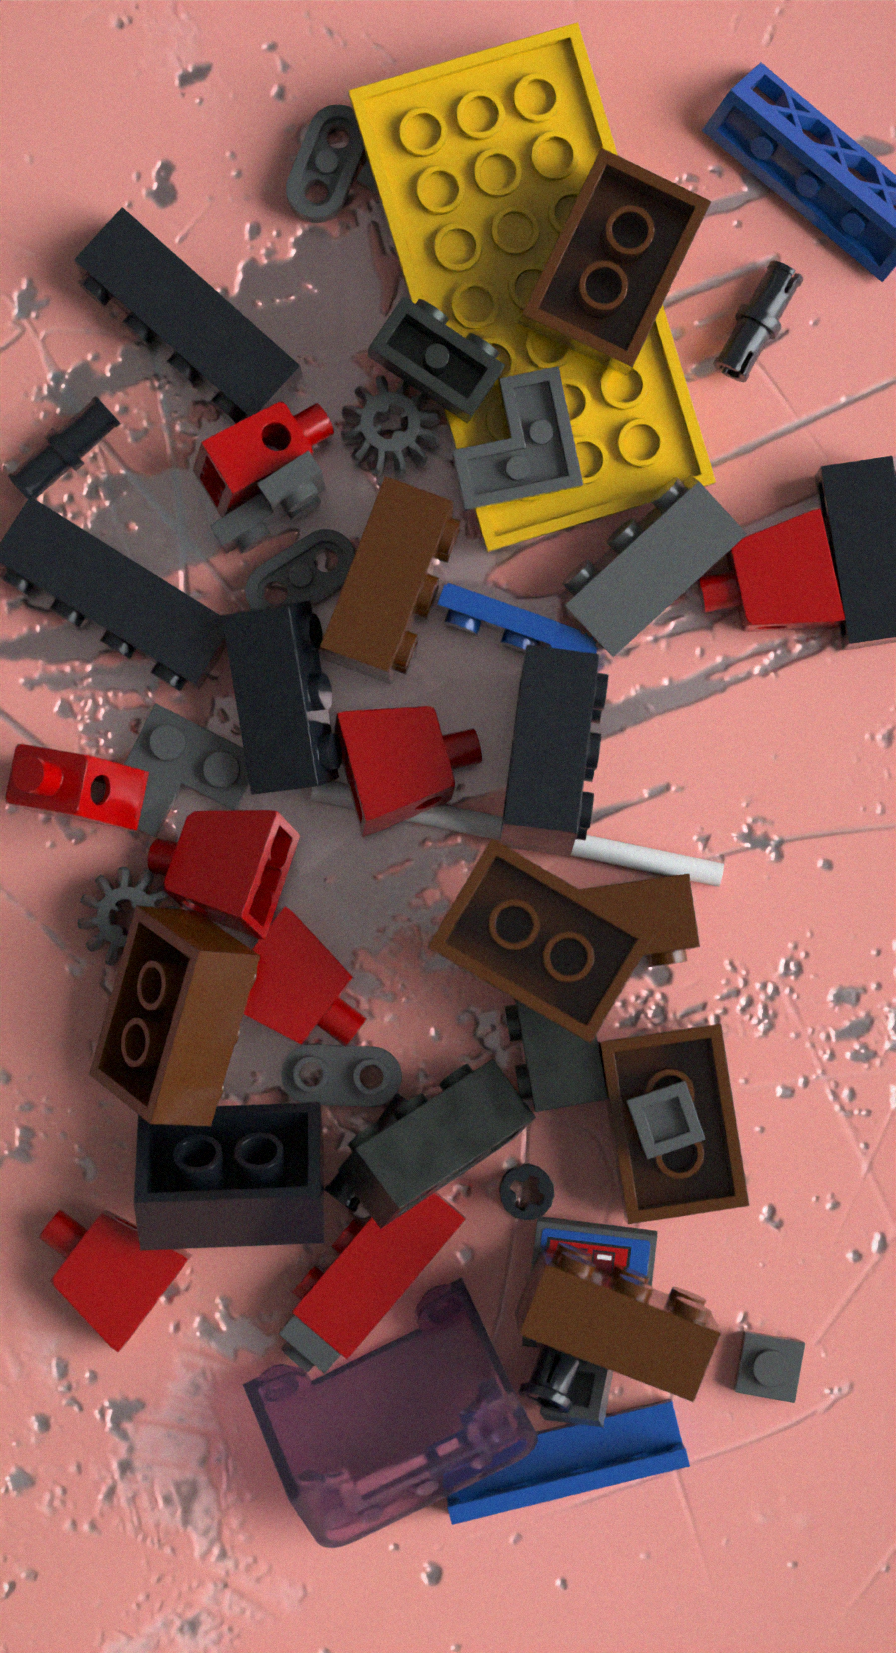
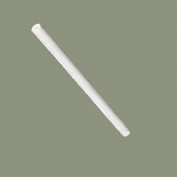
[310,781,724,887]

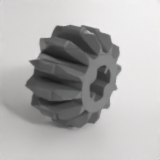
[341,375,441,478]
[78,867,180,966]

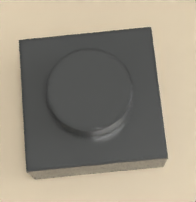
[626,1080,706,1159]
[279,1314,341,1374]
[733,1330,805,1403]
[540,1362,613,1427]

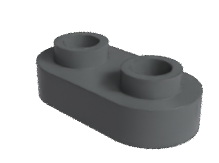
[286,104,365,223]
[245,529,355,609]
[281,1044,402,1107]

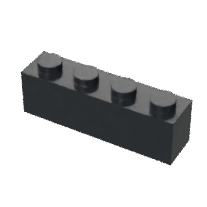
[74,207,303,424]
[0,496,227,692]

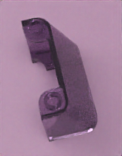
[243,1277,538,1548]

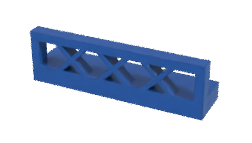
[702,62,896,282]
[437,1399,690,1525]

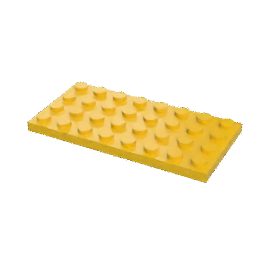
[348,22,716,553]

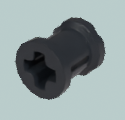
[499,1163,554,1220]
[518,1342,588,1413]

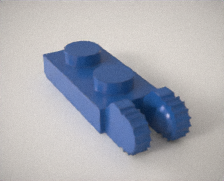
[436,583,599,653]

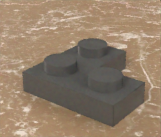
[452,366,583,511]
[210,450,326,554]
[124,703,250,838]

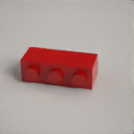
[291,1192,466,1360]

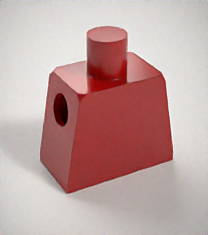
[193,401,334,518]
[697,508,845,632]
[334,706,482,837]
[5,744,149,831]
[147,810,301,940]
[244,906,367,1047]
[38,1209,192,1352]

